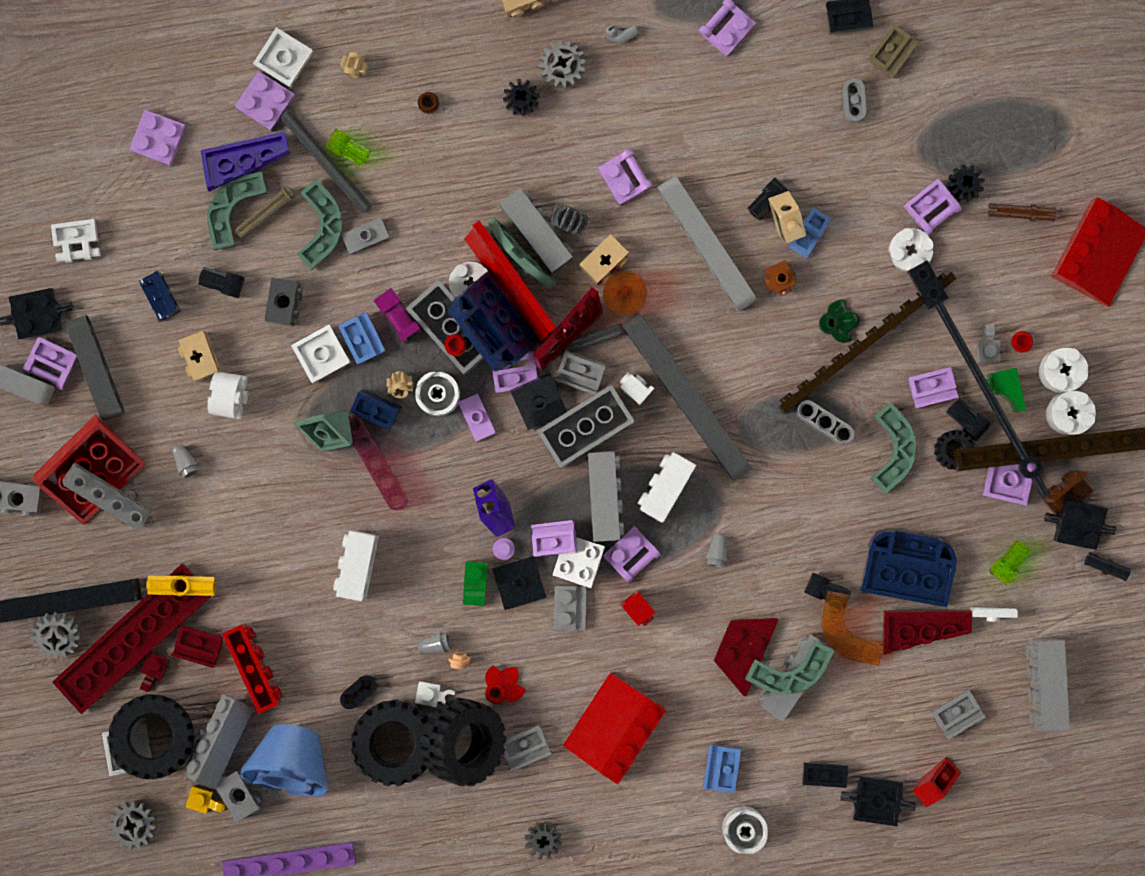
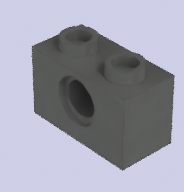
[264,278,303,326]

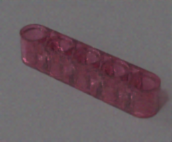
[348,415,408,511]

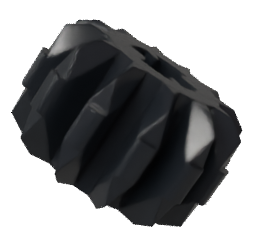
[503,79,540,117]
[947,164,985,202]

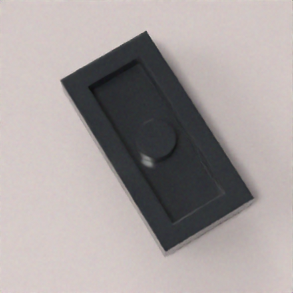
[802,762,848,788]

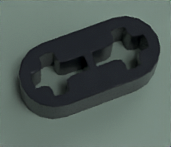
[340,675,377,709]

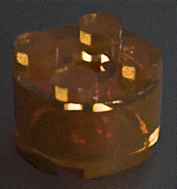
[602,271,647,317]

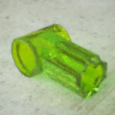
[325,128,371,167]
[989,540,1031,586]

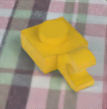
[185,785,226,814]

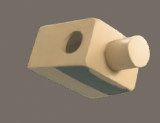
[768,191,806,243]

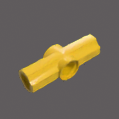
[147,575,216,596]

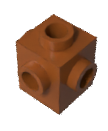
[763,260,797,296]

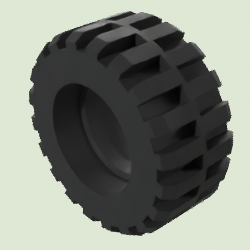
[108,694,194,779]
[420,698,506,787]
[351,699,429,786]

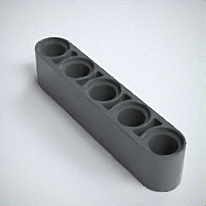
[65,315,125,421]

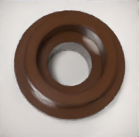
[418,92,439,114]

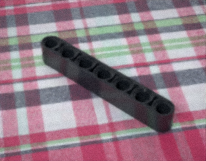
[0,578,142,623]

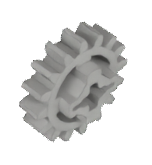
[539,40,586,89]
[31,612,81,659]
[108,800,157,850]

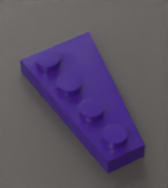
[200,131,290,192]

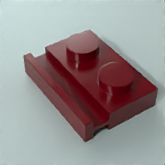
[172,625,224,668]

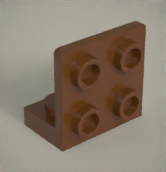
[1042,470,1093,515]

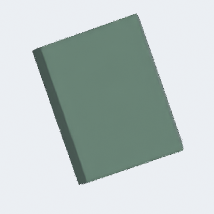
[294,412,353,452]

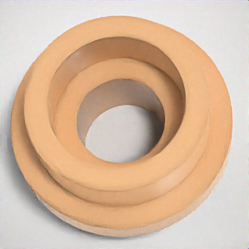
[449,652,471,669]

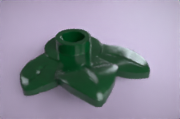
[819,299,860,343]

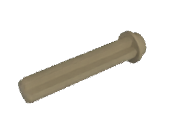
[235,186,295,238]

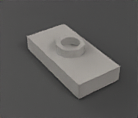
[341,217,390,255]

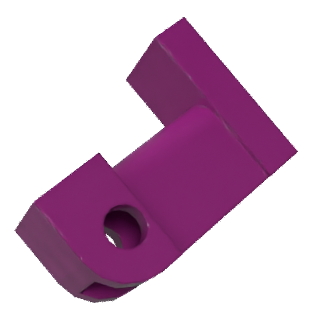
[373,288,423,344]

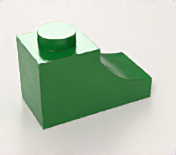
[986,367,1026,413]
[463,561,489,606]

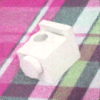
[620,373,654,406]

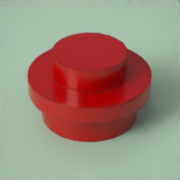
[1011,331,1033,353]
[444,334,467,356]

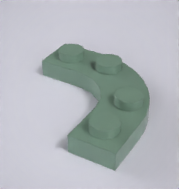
[207,171,268,251]
[297,178,343,271]
[487,217,557,289]
[870,402,916,494]
[745,640,834,695]

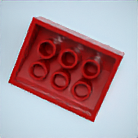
[1051,197,1145,307]
[33,414,146,525]
[563,672,666,785]

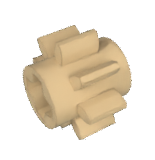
[340,52,368,79]
[386,371,413,398]

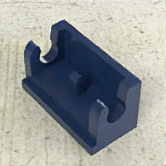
[139,271,181,322]
[350,389,402,430]

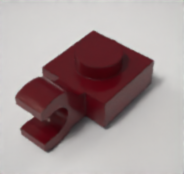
[140,652,170,692]

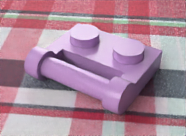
[698,0,756,57]
[598,148,653,206]
[903,178,962,236]
[23,337,78,391]
[492,348,538,393]
[603,526,661,584]

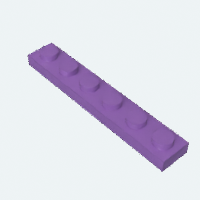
[222,841,356,876]

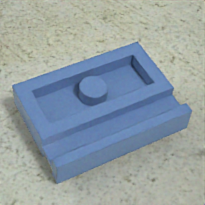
[338,312,386,365]
[703,744,741,793]

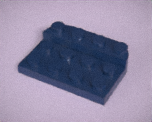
[449,271,540,371]
[860,529,957,608]

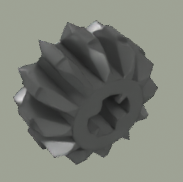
[551,204,589,235]
[525,821,562,860]

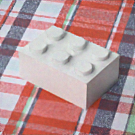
[637,452,696,523]
[333,530,379,601]

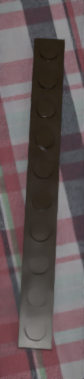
[778,272,957,413]
[954,427,1145,472]

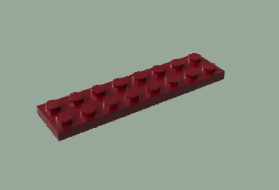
[52,563,211,714]

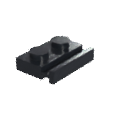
[825,0,874,35]

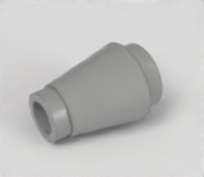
[172,445,199,479]
[706,535,727,568]
[418,632,452,654]

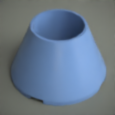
[240,724,329,797]

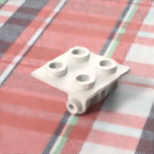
[553,537,605,588]

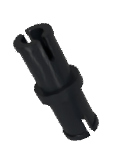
[1084,552,1131,581]

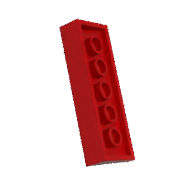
[464,220,556,344]

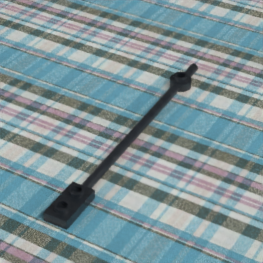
[907,260,1050,499]

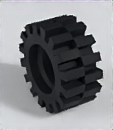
[934,430,975,470]

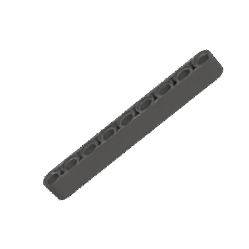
[621,312,752,481]

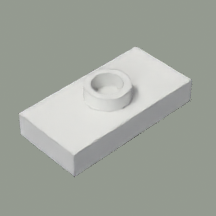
[969,607,1018,622]

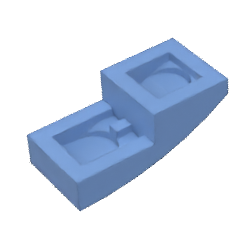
[789,208,831,259]

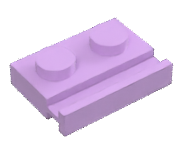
[907,367,959,409]
[531,520,578,557]

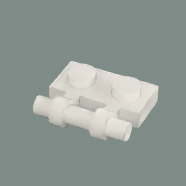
[51,219,101,263]

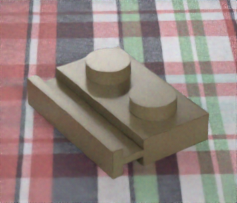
[867,24,919,78]

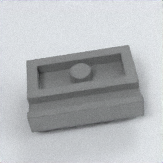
[555,350,607,395]
[554,586,586,630]
[931,689,986,740]
[504,724,552,772]

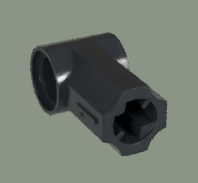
[747,177,790,221]
[199,267,245,299]
[946,398,992,442]
[804,573,851,608]

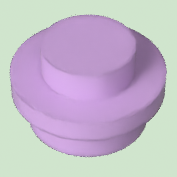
[493,538,515,560]

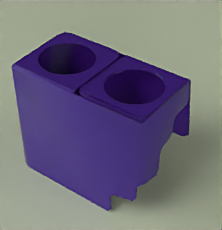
[473,479,515,537]

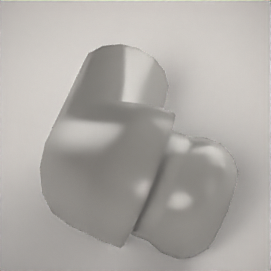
[605,25,638,44]

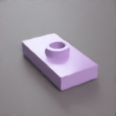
[459,393,496,442]

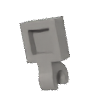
[977,325,1001,362]

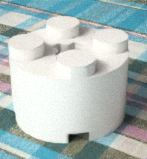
[1038,348,1088,393]
[208,372,248,419]
[415,372,461,416]
[1046,391,1096,436]
[722,806,768,854]

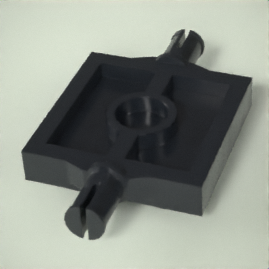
[0,288,73,340]
[1044,498,1116,550]
[840,776,916,826]

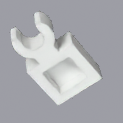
[415,681,455,707]

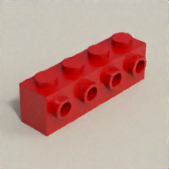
[222,623,283,714]

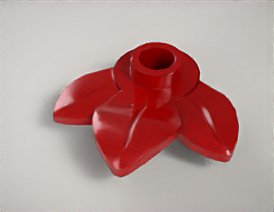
[485,665,526,704]

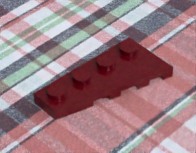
[533,287,603,371]
[883,610,972,655]

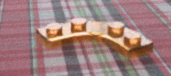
[822,591,883,666]

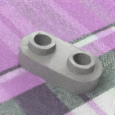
[842,78,867,123]

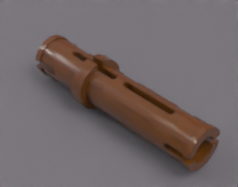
[988,203,1056,222]

